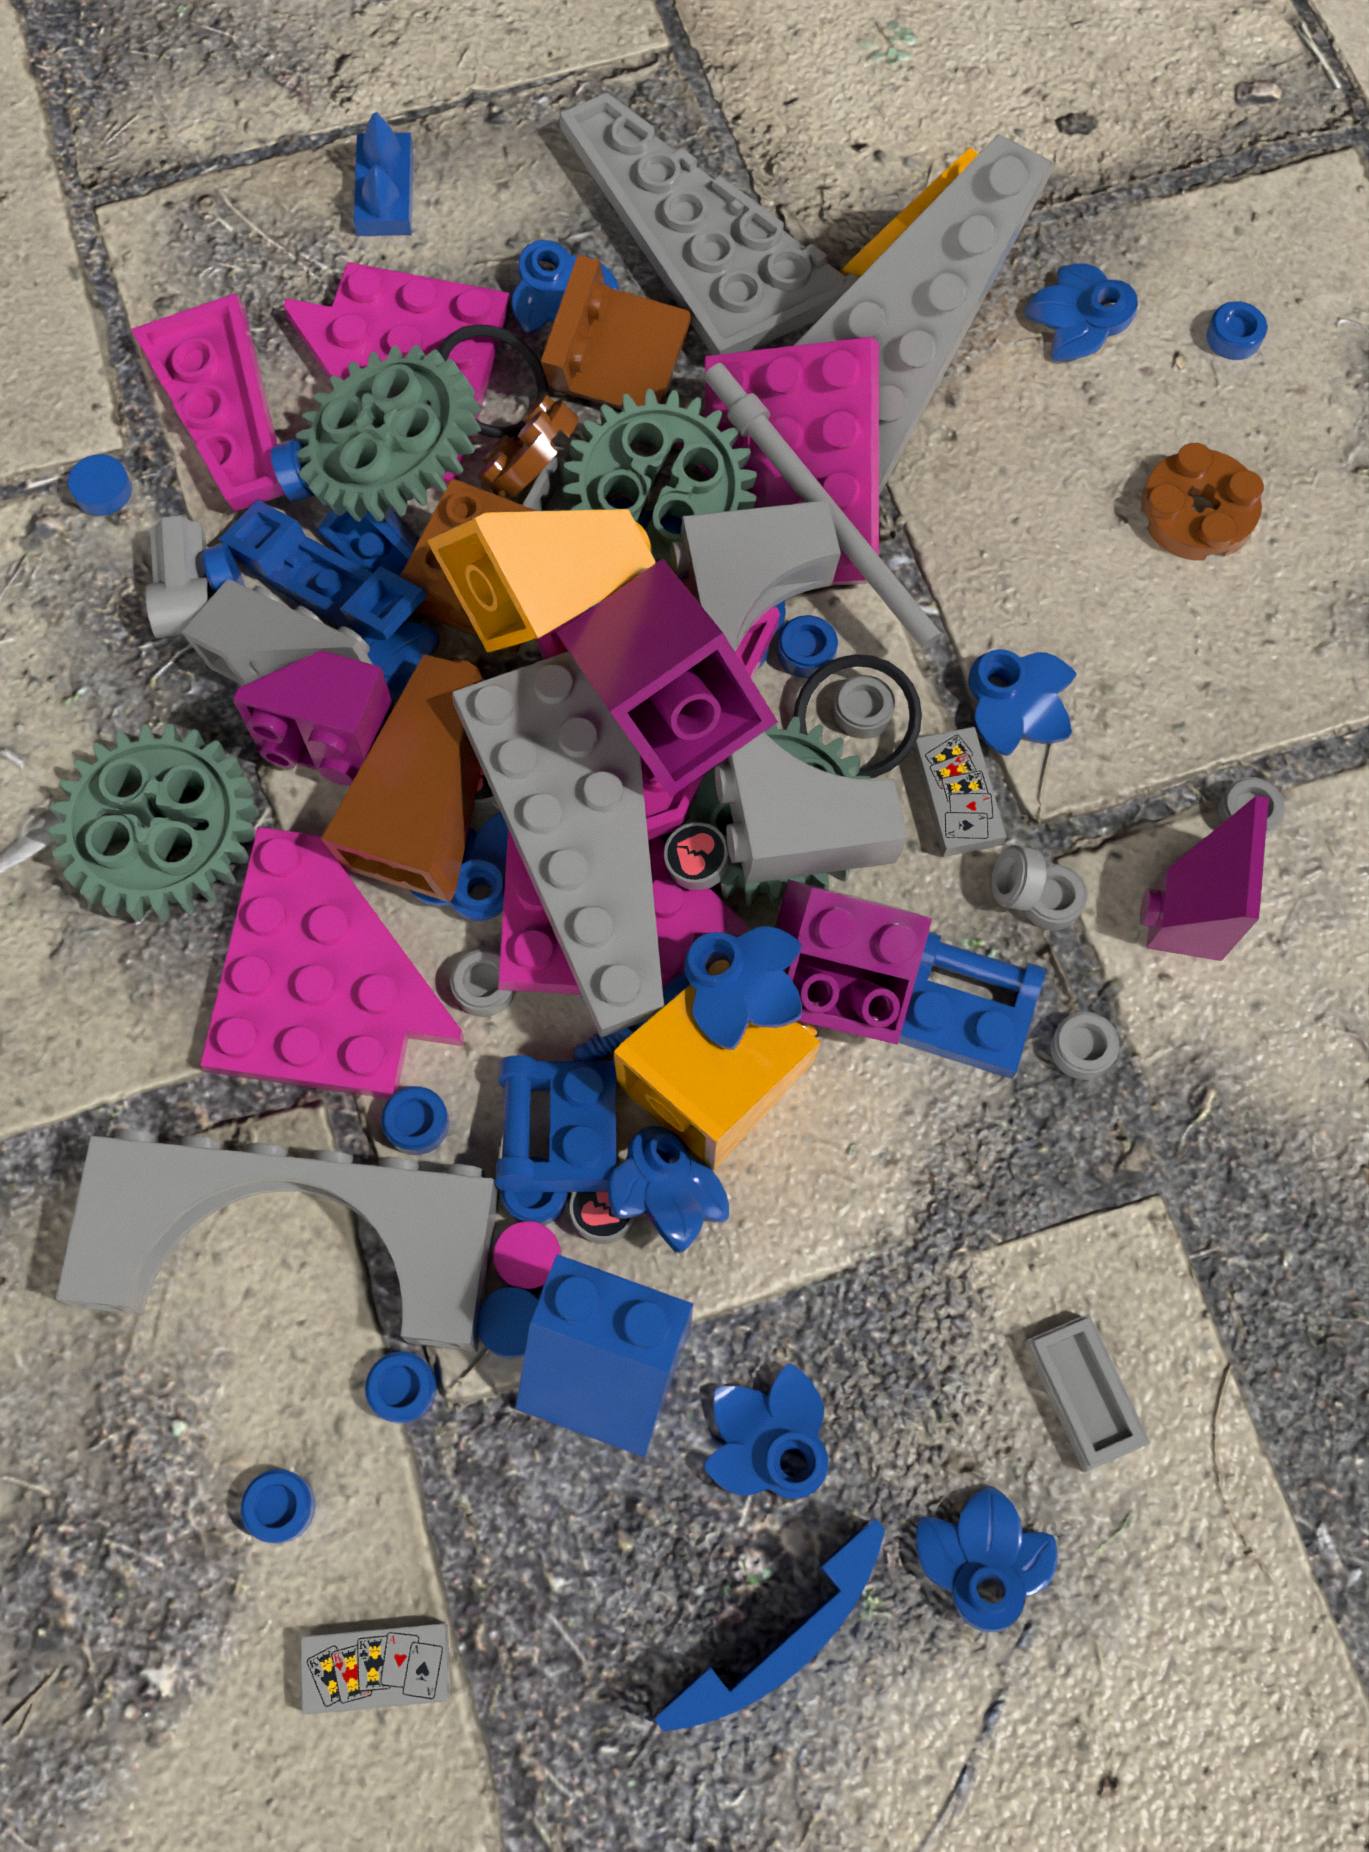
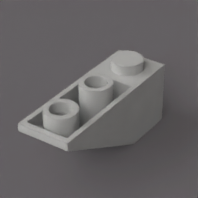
[182,579,373,686]

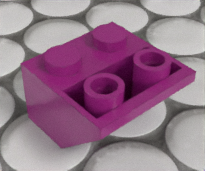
[233,650,394,786]
[775,879,933,1045]

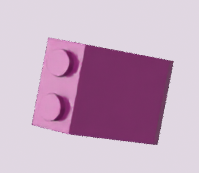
[557,558,778,797]

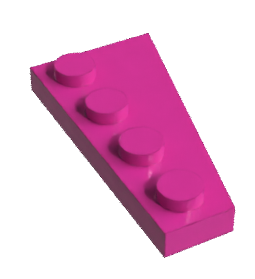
[131,293,285,512]

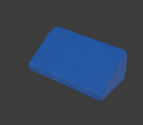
[316,507,420,576]

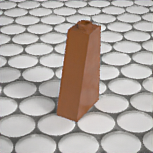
[321,654,483,902]

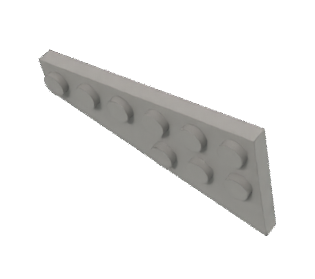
[559,93,859,355]
[794,134,1055,495]
[452,651,664,1038]

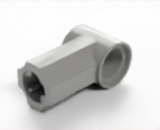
[146,515,214,638]

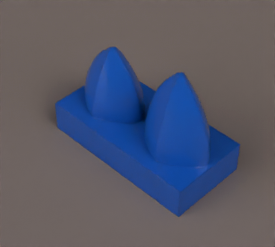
[354,112,414,236]

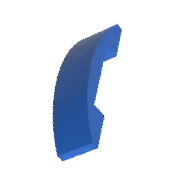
[219,499,427,640]
[654,1518,885,1732]

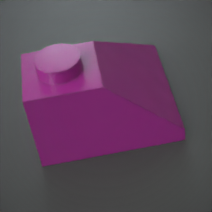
[1140,795,1269,961]

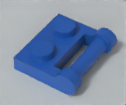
[898,932,1046,1079]
[494,1055,616,1192]

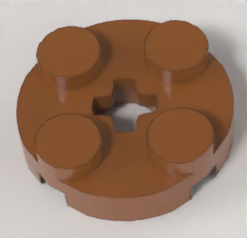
[477,394,579,498]
[1141,443,1264,560]

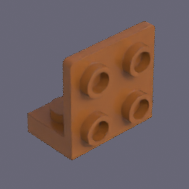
[541,254,691,410]
[400,479,536,653]

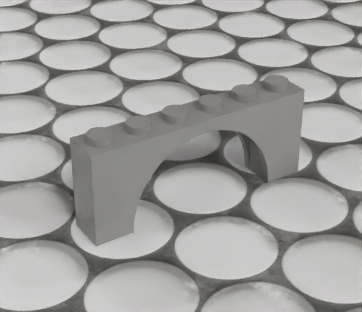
[670,500,908,884]
[56,1129,499,1352]

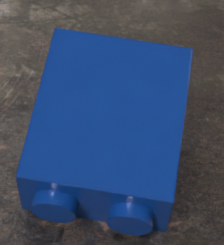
[516,1254,694,1458]

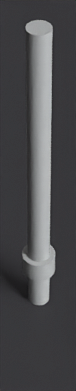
[704,363,942,649]

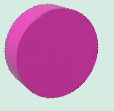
[493,1221,562,1292]

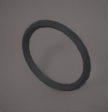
[438,324,549,438]
[793,654,922,779]

